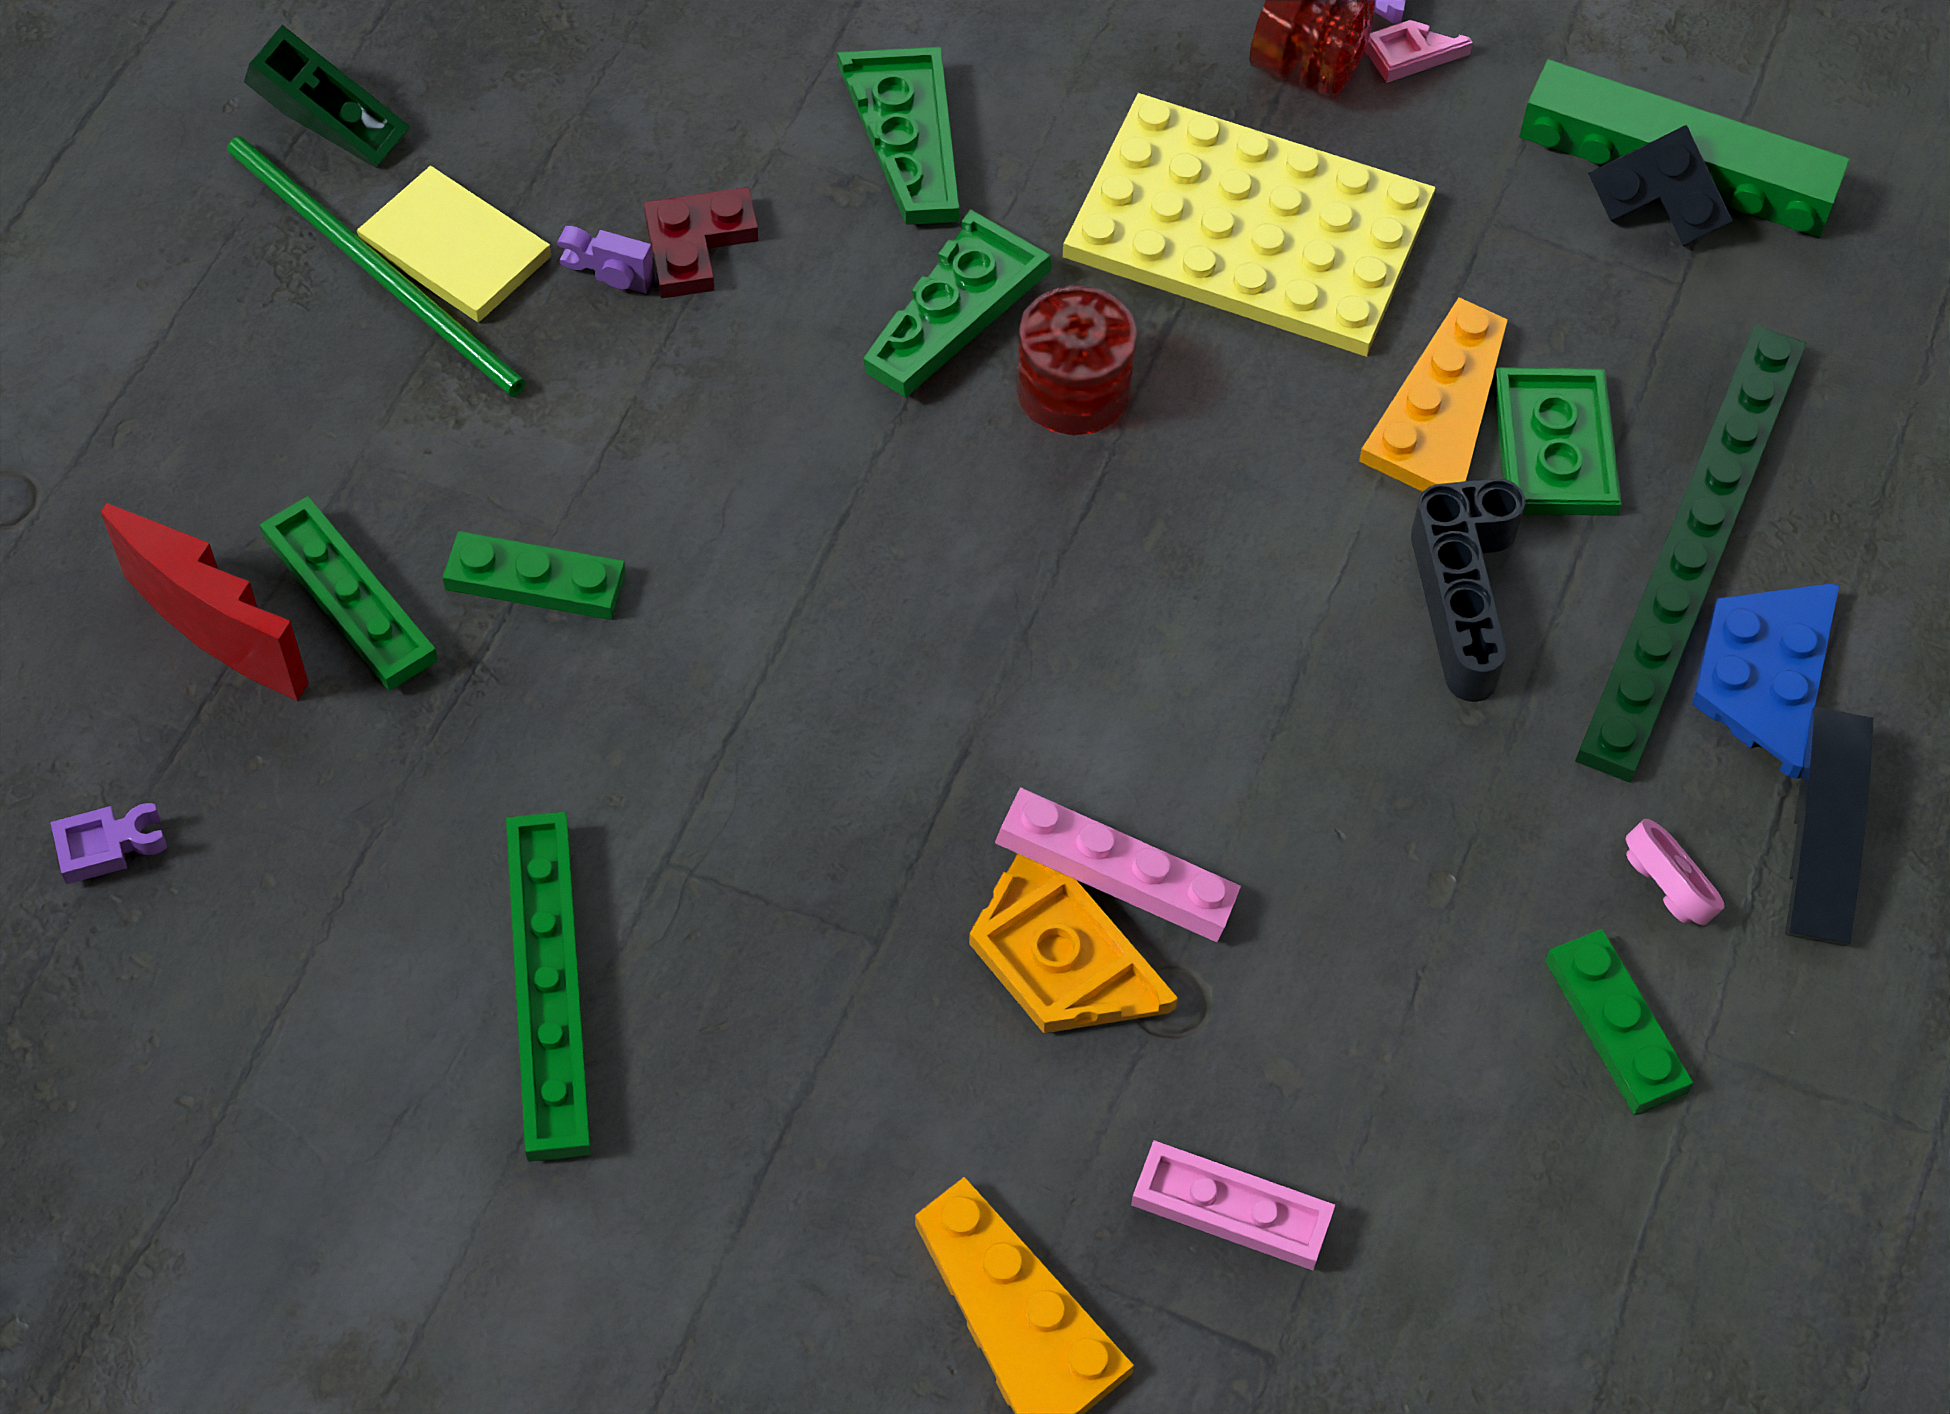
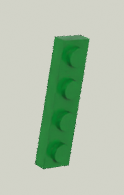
[259,496,438,691]

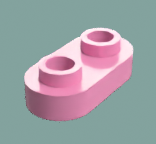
[1625,819,1725,926]

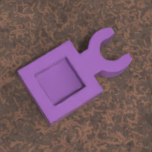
[557,226,654,294]
[51,803,167,884]

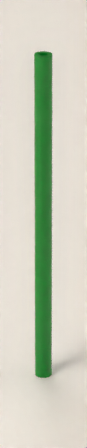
[227,136,526,397]

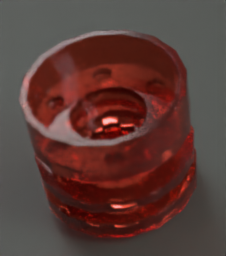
[1249,0,1376,98]
[1016,285,1137,436]

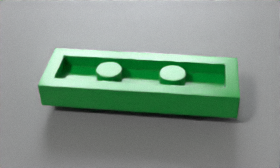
[442,531,626,620]
[1545,929,1693,1115]

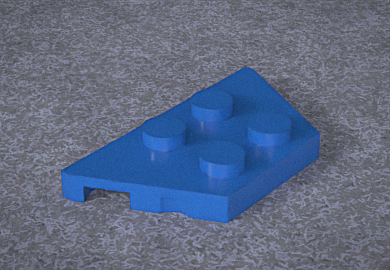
[1692,583,1839,779]

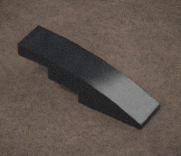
[1785,707,1874,946]

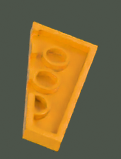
[915,1177,1134,1414]

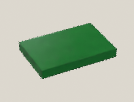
[1493,367,1622,516]

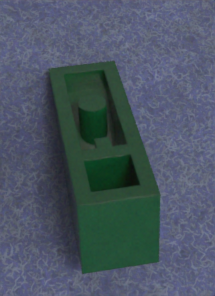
[244,25,410,168]

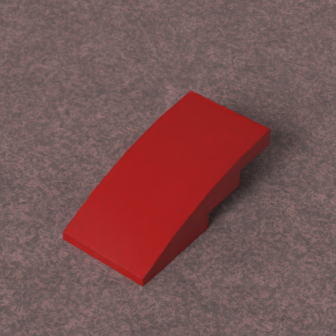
[101,503,309,701]

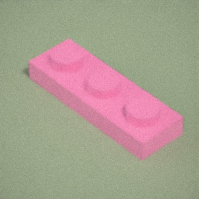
[1131,1140,1335,1271]

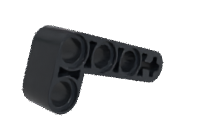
[1411,478,1525,702]

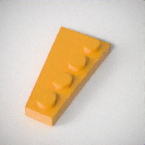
[1359,297,1508,492]

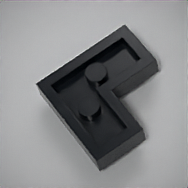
[1588,124,1732,246]

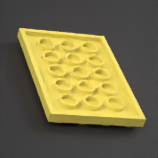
[1063,93,1435,357]

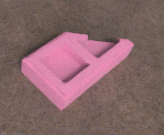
[1363,20,1473,83]

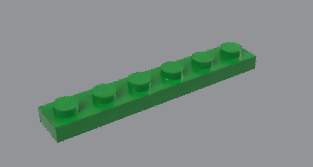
[506,812,591,1162]

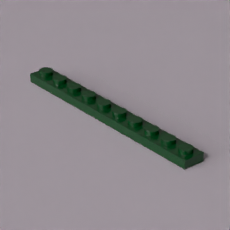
[1575,325,1806,783]

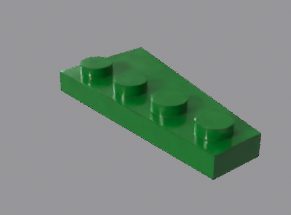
[837,47,959,225]
[863,209,1052,398]

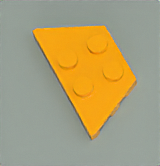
[969,854,1178,1033]

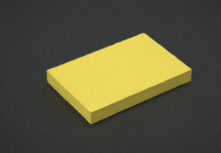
[357,165,551,323]

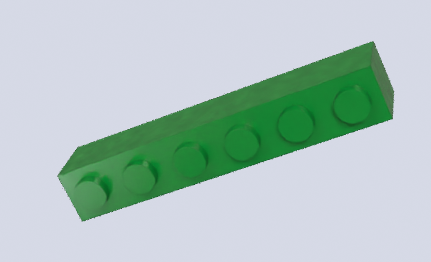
[1519,59,1850,238]

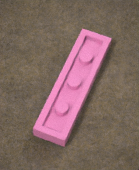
[995,787,1241,942]

